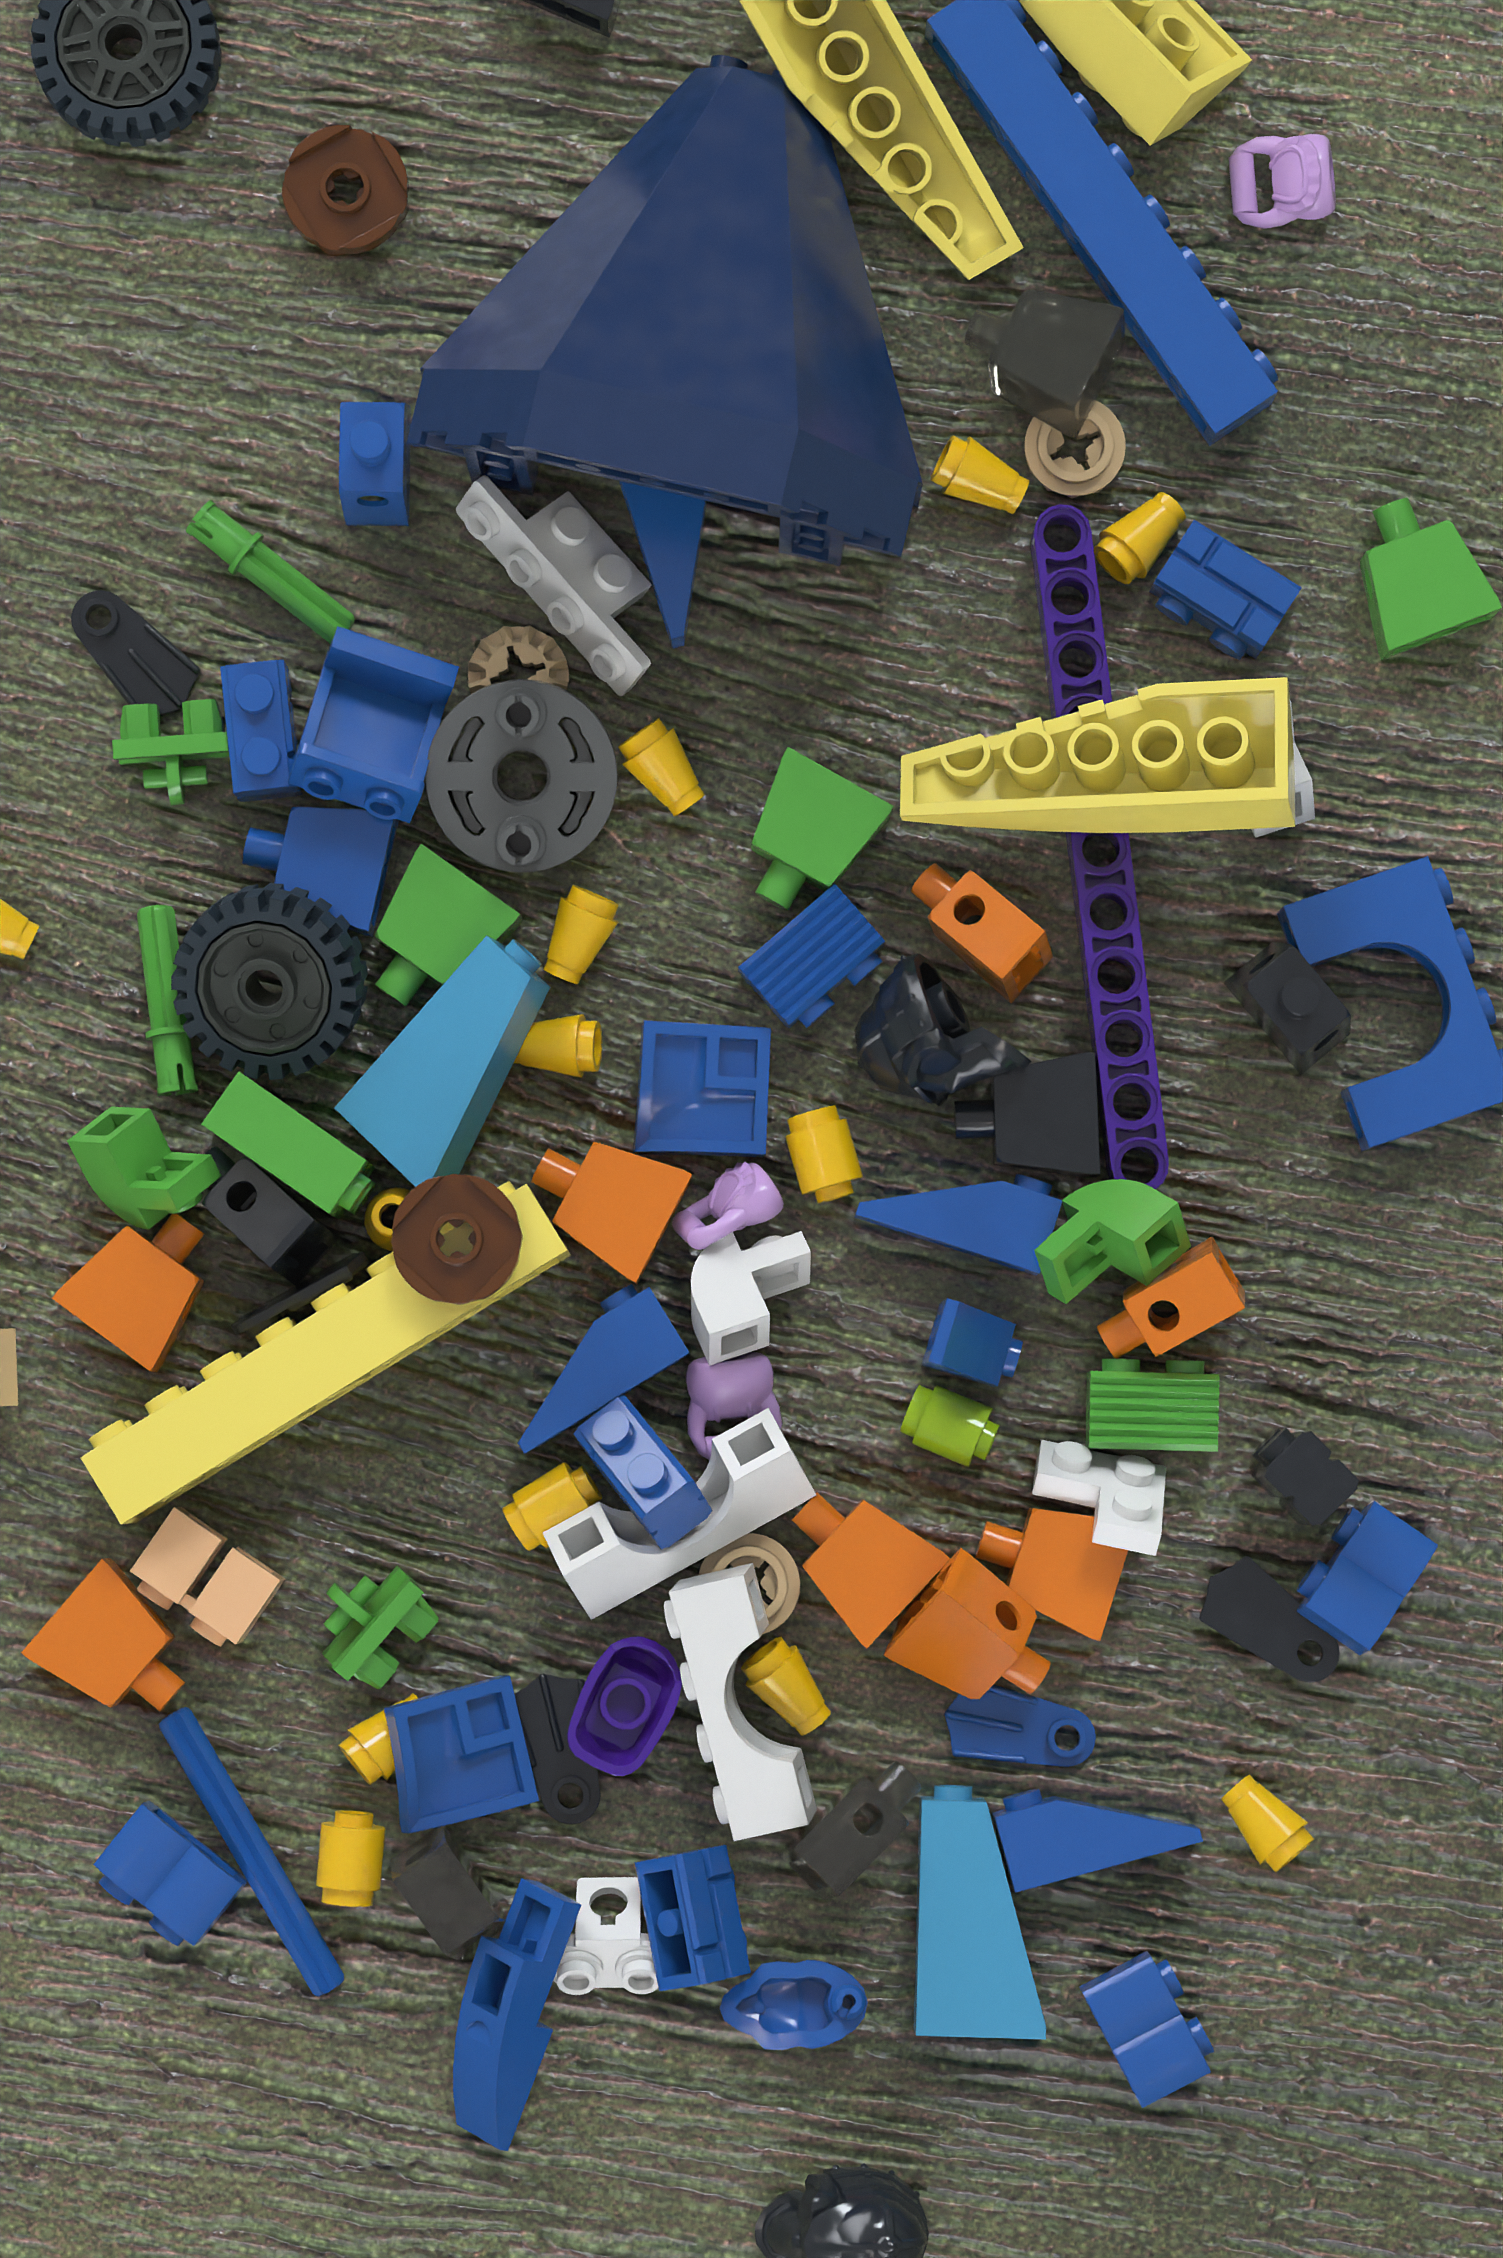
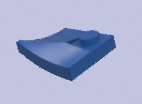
[633,1020,771,1158]
[384,1675,539,1834]

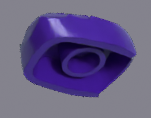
[567,1636,682,1776]

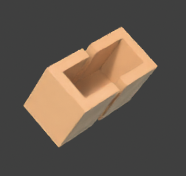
[130,1507,286,1647]

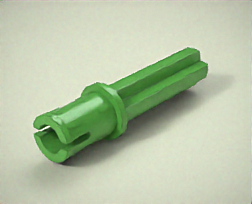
[186,500,355,644]
[137,905,198,1096]

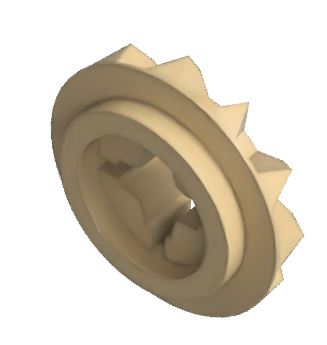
[1024,396,1126,499]
[468,626,569,694]
[699,1533,800,1634]

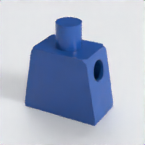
[339,402,411,526]
[242,807,399,937]

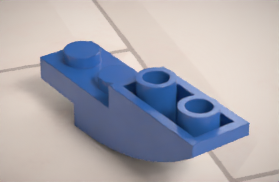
[453,1878,581,2151]

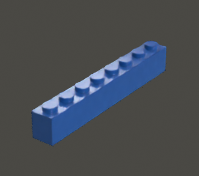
[925,0,1278,446]

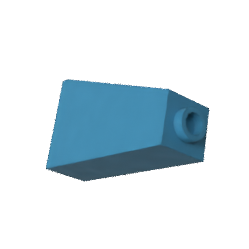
[334,935,550,1187]
[914,1785,1046,2039]

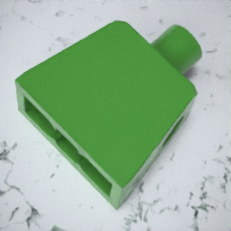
[1360,498,1502,660]
[751,747,894,911]
[375,844,523,1007]

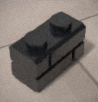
[1251,1427,1359,1526]

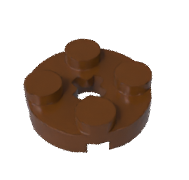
[282,125,409,256]
[391,1174,523,1305]

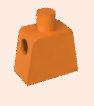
[911,863,1053,1003]
[531,1142,693,1285]
[52,1213,205,1372]
[1097,1237,1245,1359]
[791,1492,950,1649]
[975,1508,1128,1641]
[884,1548,1051,1699]
[21,1558,185,1712]

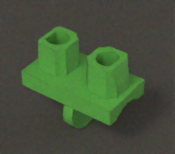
[112,699,229,805]
[322,1566,439,1689]

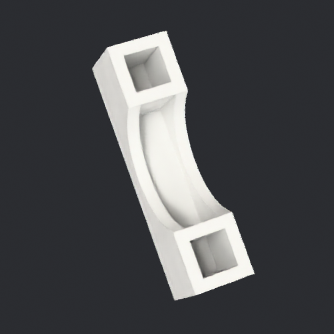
[543,1408,816,1620]
[664,1563,817,1841]

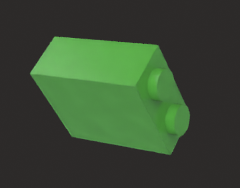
[201,1071,376,1219]

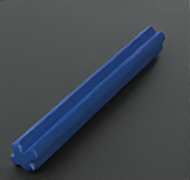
[159,1707,344,1997]

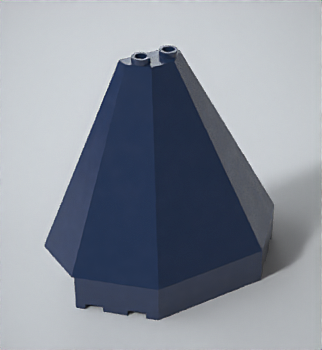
[406,55,923,566]

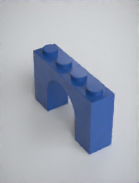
[1277,856,1503,1152]

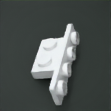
[456,475,652,696]

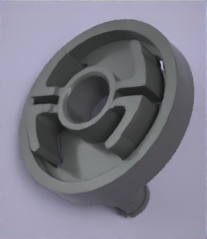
[425,679,618,872]

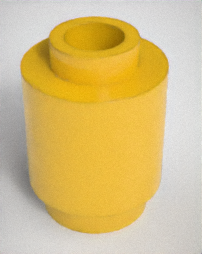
[785,1105,863,1204]
[502,1462,602,1551]
[316,1810,385,1907]

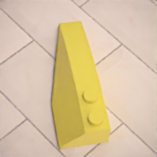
[738,0,1024,280]
[1019,0,1252,146]
[900,677,1295,833]

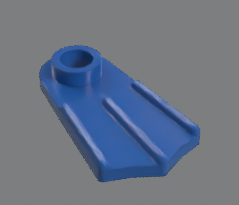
[944,1685,1096,1767]

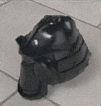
[855,953,1032,1107]
[755,2163,929,2258]

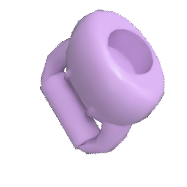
[1228,134,1336,229]
[672,1162,784,1250]
[686,1352,782,1460]

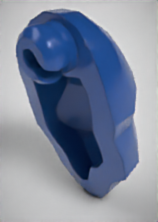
[720,1960,868,2050]

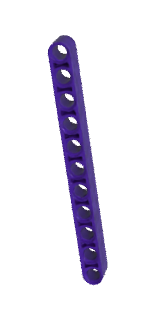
[1031,504,1169,1189]

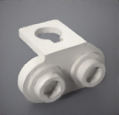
[553,1877,658,1995]

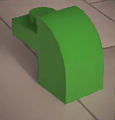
[67,1106,221,1230]
[1034,1179,1191,1304]

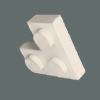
[1032,1440,1166,1556]

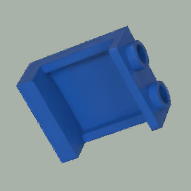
[287,626,459,823]

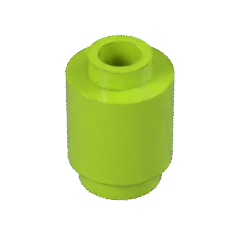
[900,1385,1000,1467]

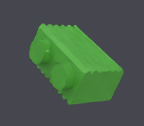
[1085,1359,1220,1452]

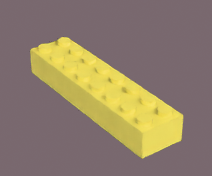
[80,1181,571,1524]

